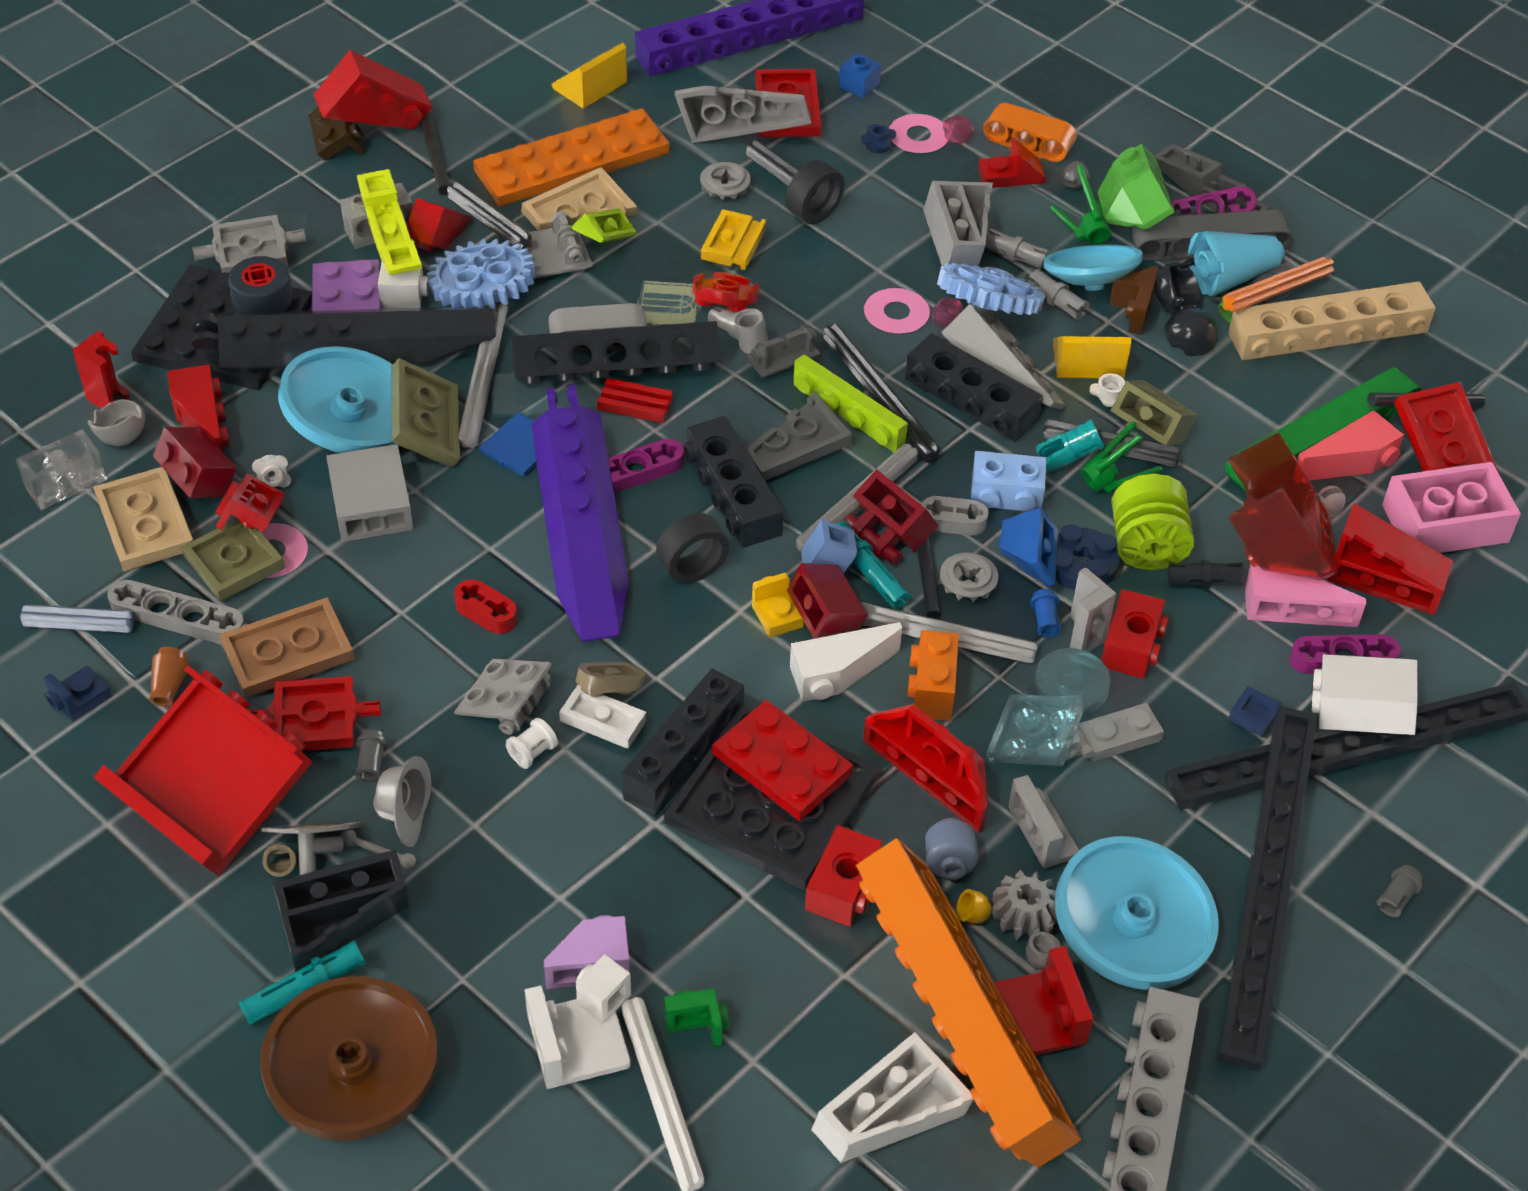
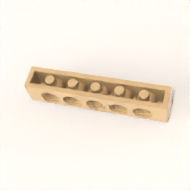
[1228,281,1436,360]

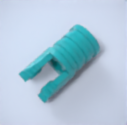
[1036,419,1105,473]

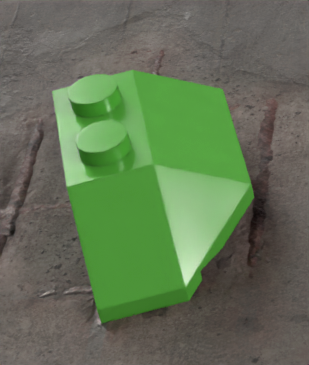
[1097,144,1175,230]

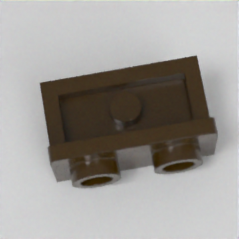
[309,107,365,161]

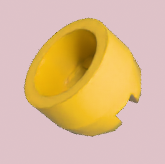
[956,889,992,924]

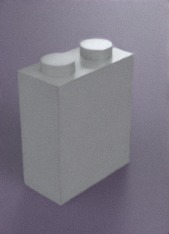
[326,444,413,542]

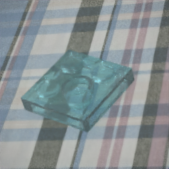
[987,695,1085,766]

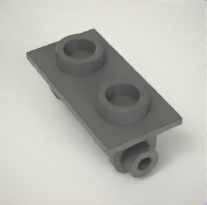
[746,326,821,378]

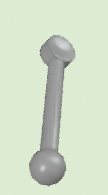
[341,829,416,869]

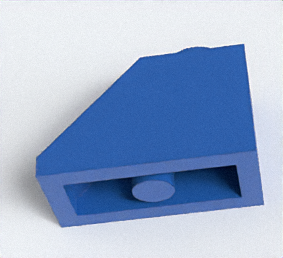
[999,507,1058,586]

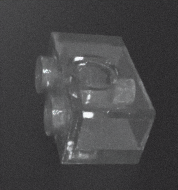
[16,429,107,510]

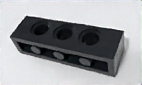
[905,333,1043,442]
[683,416,783,548]
[622,668,744,818]

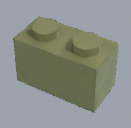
[1110,380,1199,446]

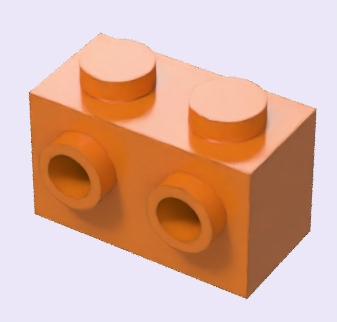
[907,630,959,721]

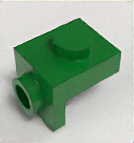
[664,988,729,1047]

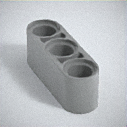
[548,303,647,353]

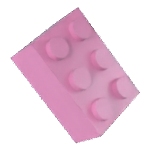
[1382,462,1521,553]

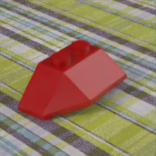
[863,704,988,833]

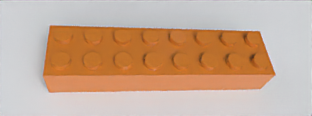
[856,838,1082,1168]

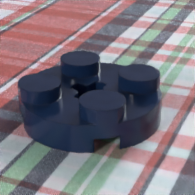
[1056,524,1120,590]

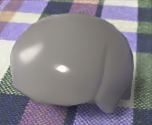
[88,399,145,447]

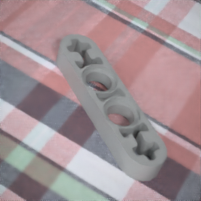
[107,580,245,645]

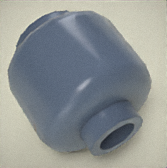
[925,818,979,879]

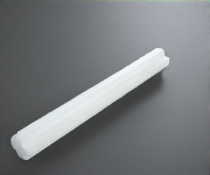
[622,997,704,1191]

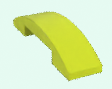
[357,169,422,275]

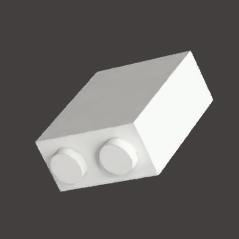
[1312,654,1417,735]

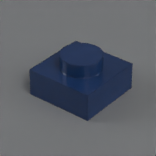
[1228,686,1282,737]

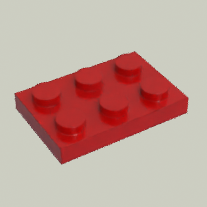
[755,69,821,138]
[1394,382,1500,475]
[712,700,853,821]

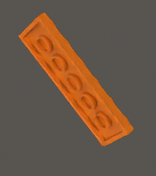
[473,108,670,207]

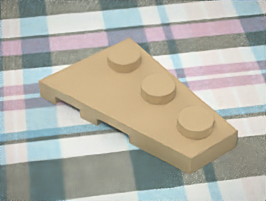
[522,167,637,230]

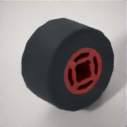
[228,256,293,313]

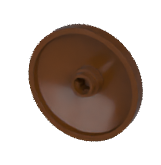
[260,976,438,1141]

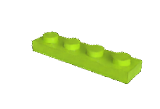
[794,354,908,452]

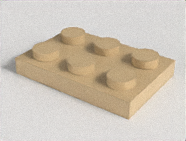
[93,467,193,572]

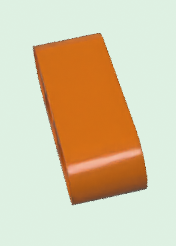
[983,103,1077,162]

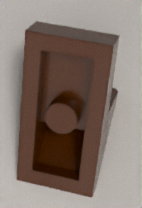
[1110,266,1159,335]

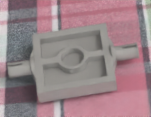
[193,215,307,273]

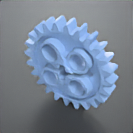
[427,239,536,309]
[937,262,1045,315]

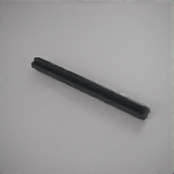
[823,323,941,463]

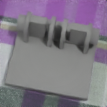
[527,211,593,279]
[454,659,552,735]

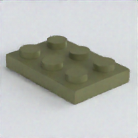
[391,358,460,468]

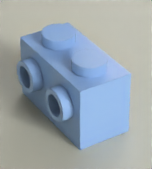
[970,451,1046,511]

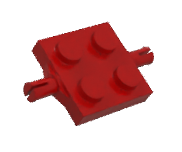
[248,676,381,751]

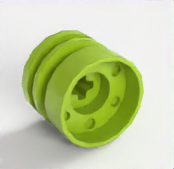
[1112,474,1194,570]

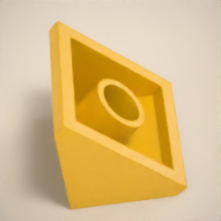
[551,42,627,109]
[1053,336,1131,378]

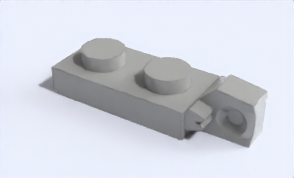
[1055,703,1164,762]

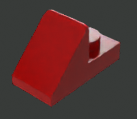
[978,138,1046,188]

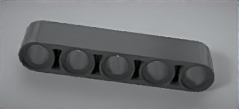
[1131,210,1292,261]

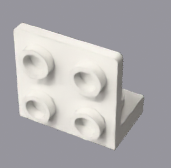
[525,986,630,1089]

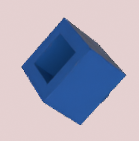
[838,53,881,98]

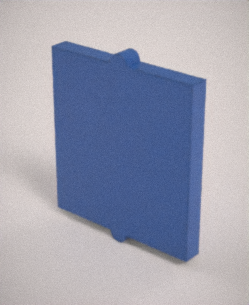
[479,412,537,477]

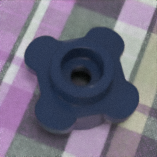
[861,124,896,153]

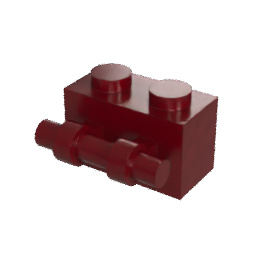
[844,469,939,565]

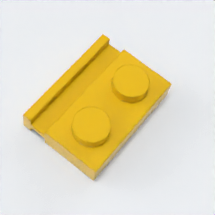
[701,209,766,270]

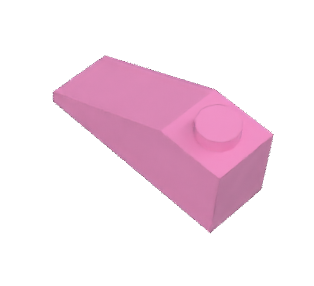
[1245,562,1366,627]

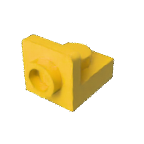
[752,573,804,638]

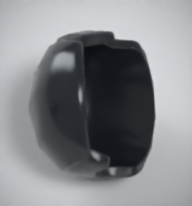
[1154,262,1201,313]
[1165,307,1218,356]

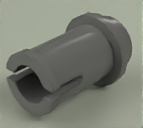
[355,729,388,782]
[1377,865,1423,917]

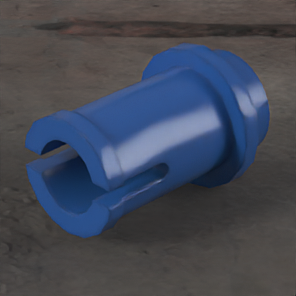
[1030,589,1062,638]

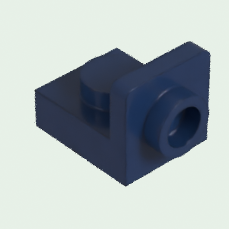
[44,665,112,721]

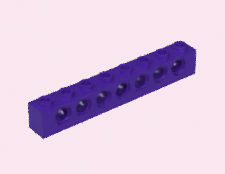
[635,0,864,77]

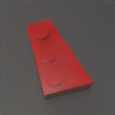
[313,50,433,129]
[1327,503,1453,615]

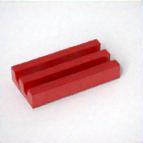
[597,378,673,423]

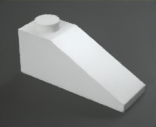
[378,261,429,309]
[790,622,902,702]

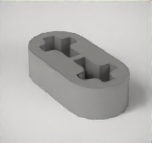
[921,496,989,536]

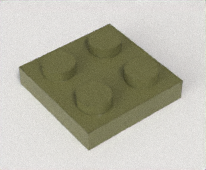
[182,519,285,601]

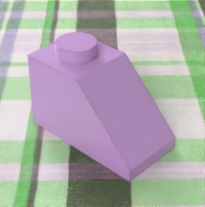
[544,915,630,989]

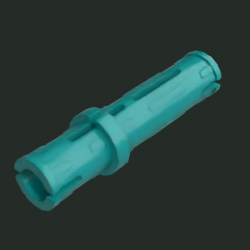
[837,521,911,610]
[238,940,366,1026]

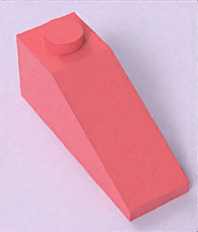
[1293,410,1404,482]

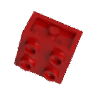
[994,946,1093,1056]

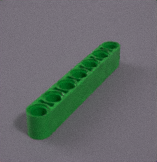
[1224,367,1422,496]

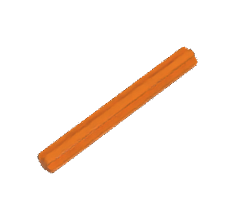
[1222,257,1334,313]

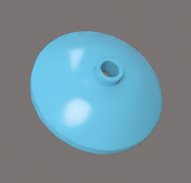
[1044,245,1143,291]

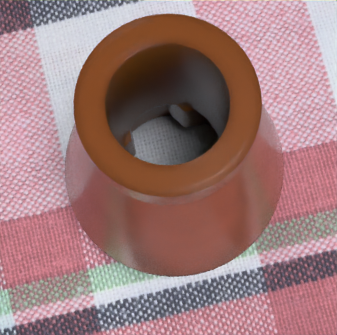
[149,647,190,707]

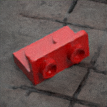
[215,473,285,532]

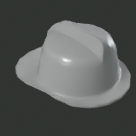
[373,756,431,847]

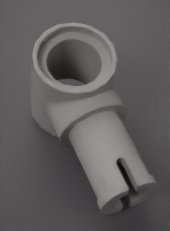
[708,305,769,354]

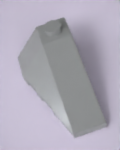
[675,86,812,143]
[941,304,1066,410]

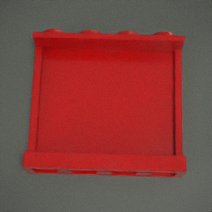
[93,666,313,877]

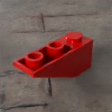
[167,365,230,453]

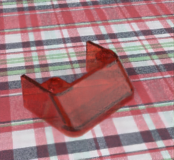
[1228,432,1337,580]

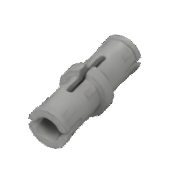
[985,228,1050,270]
[1027,269,1090,321]

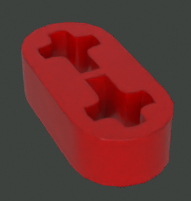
[454,580,517,634]

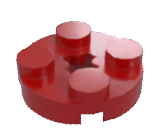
[692,272,759,312]

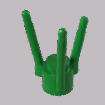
[1050,164,1111,245]
[1081,421,1162,494]

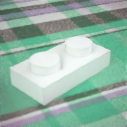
[559,685,646,749]

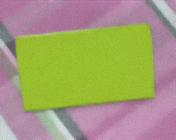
[571,208,637,243]

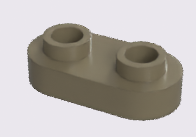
[575,662,646,697]

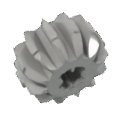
[992,870,1057,941]

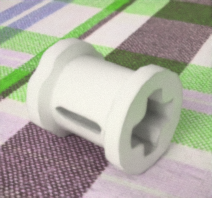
[506,718,558,769]

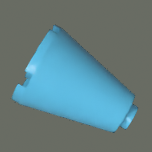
[1188,231,1284,296]

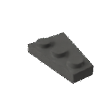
[746,392,852,481]

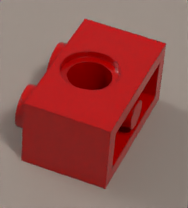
[1100,589,1169,679]
[805,825,882,927]

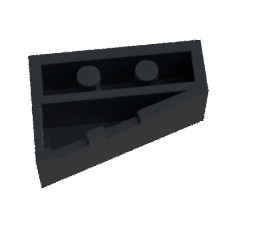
[273,849,409,972]

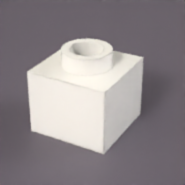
[576,954,631,1024]

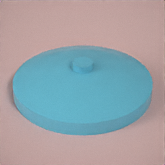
[278,347,400,453]
[1055,836,1219,990]

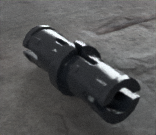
[1168,560,1244,589]

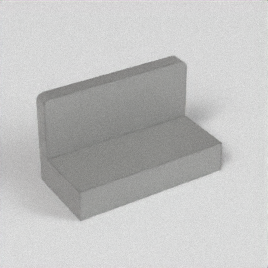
[1069,567,1116,659]

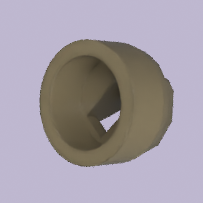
[263,842,296,877]

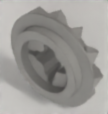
[700,162,750,200]
[940,552,998,603]

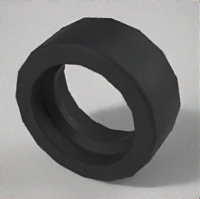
[785,160,845,225]
[656,513,730,583]

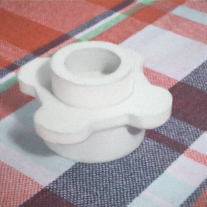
[1090,373,1125,407]
[252,455,291,488]

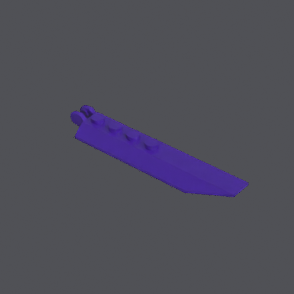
[531,384,629,642]

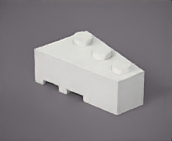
[811,1032,974,1163]

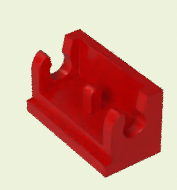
[72,330,130,409]

